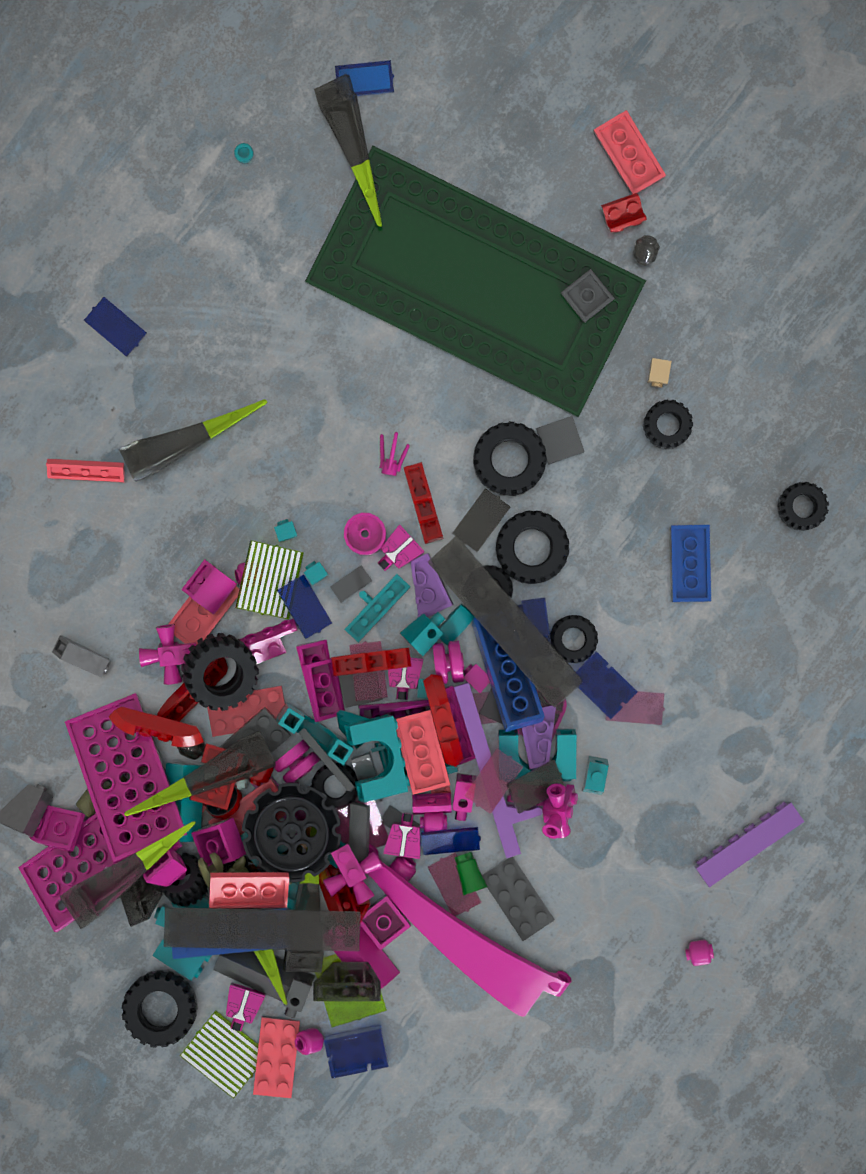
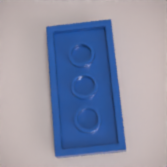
[671,525,711,602]

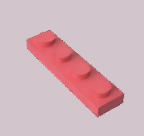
[46,459,125,482]

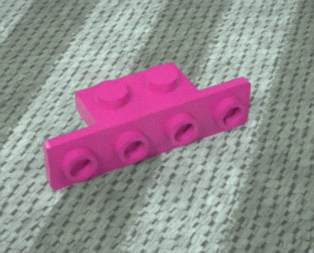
[226,619,298,664]

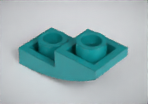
[438,603,475,646]

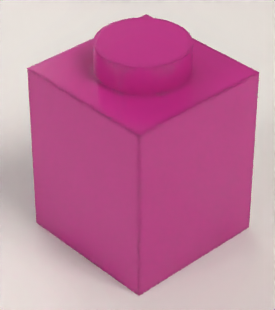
[463,664,490,693]

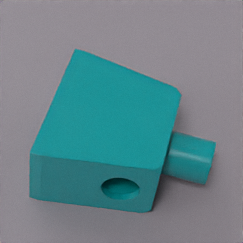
[400,612,446,656]
[582,756,609,795]

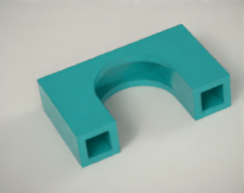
[276,702,354,765]
[344,715,409,803]
[499,729,577,782]
[152,894,233,981]

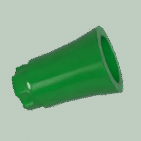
[454,852,488,896]

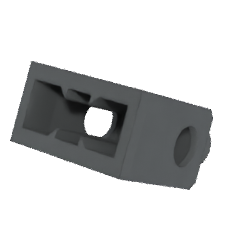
[284,969,315,1018]

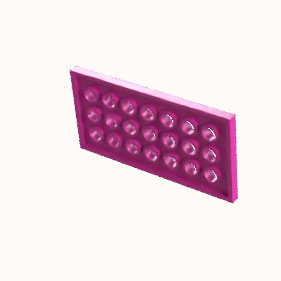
[65,693,187,863]
[18,785,183,932]

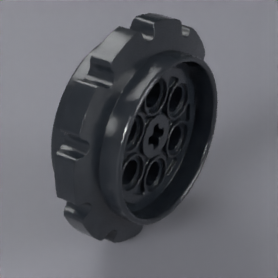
[242,782,341,882]

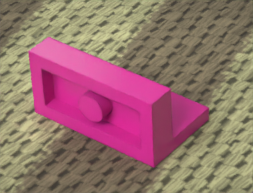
[412,793,452,815]

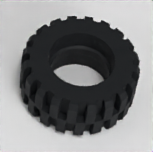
[473,421,547,496]
[496,510,569,584]
[181,633,259,711]
[121,971,197,1048]

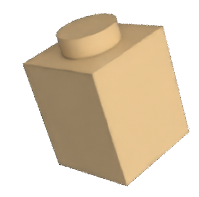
[647,358,672,388]

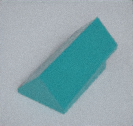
[165,763,205,842]

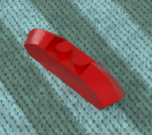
[156,657,228,722]
[423,674,464,767]
[108,706,204,747]

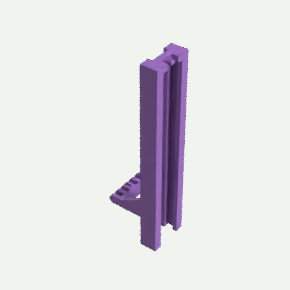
[454,682,543,858]

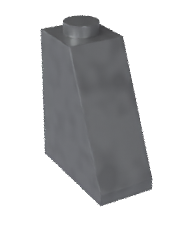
[52,635,109,677]
[351,752,383,805]
[0,784,52,837]

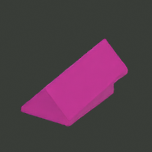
[296,640,345,722]
[322,923,400,996]

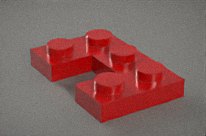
[190,743,244,810]

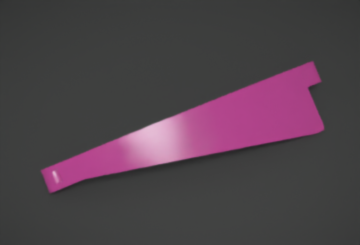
[368,844,572,1017]

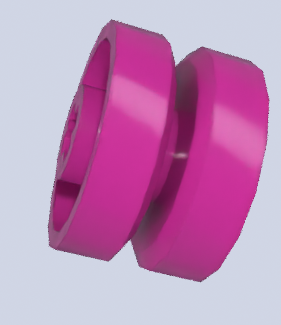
[344,513,386,555]
[433,640,464,684]
[272,739,321,783]

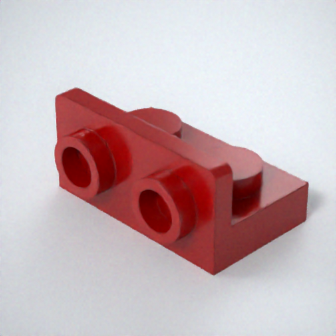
[601,193,647,232]

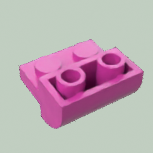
[181,559,237,614]

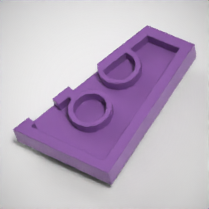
[411,553,454,617]
[521,705,556,769]

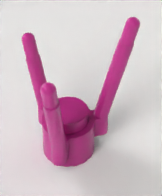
[379,432,410,476]

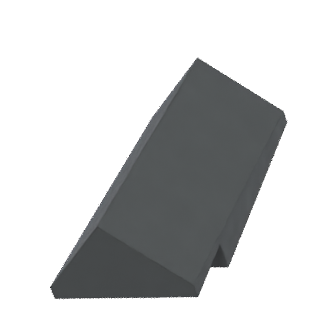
[213,951,299,1001]

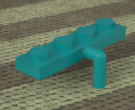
[344,574,411,643]

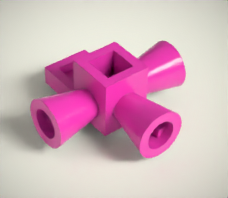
[139,624,197,685]
[542,784,578,839]
[322,844,383,905]

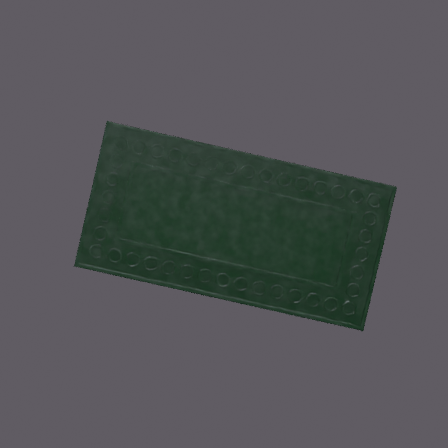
[305,145,646,417]

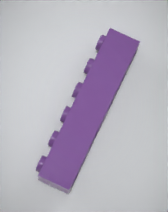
[695,801,804,888]

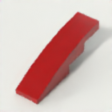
[403,462,444,544]
[331,648,412,676]

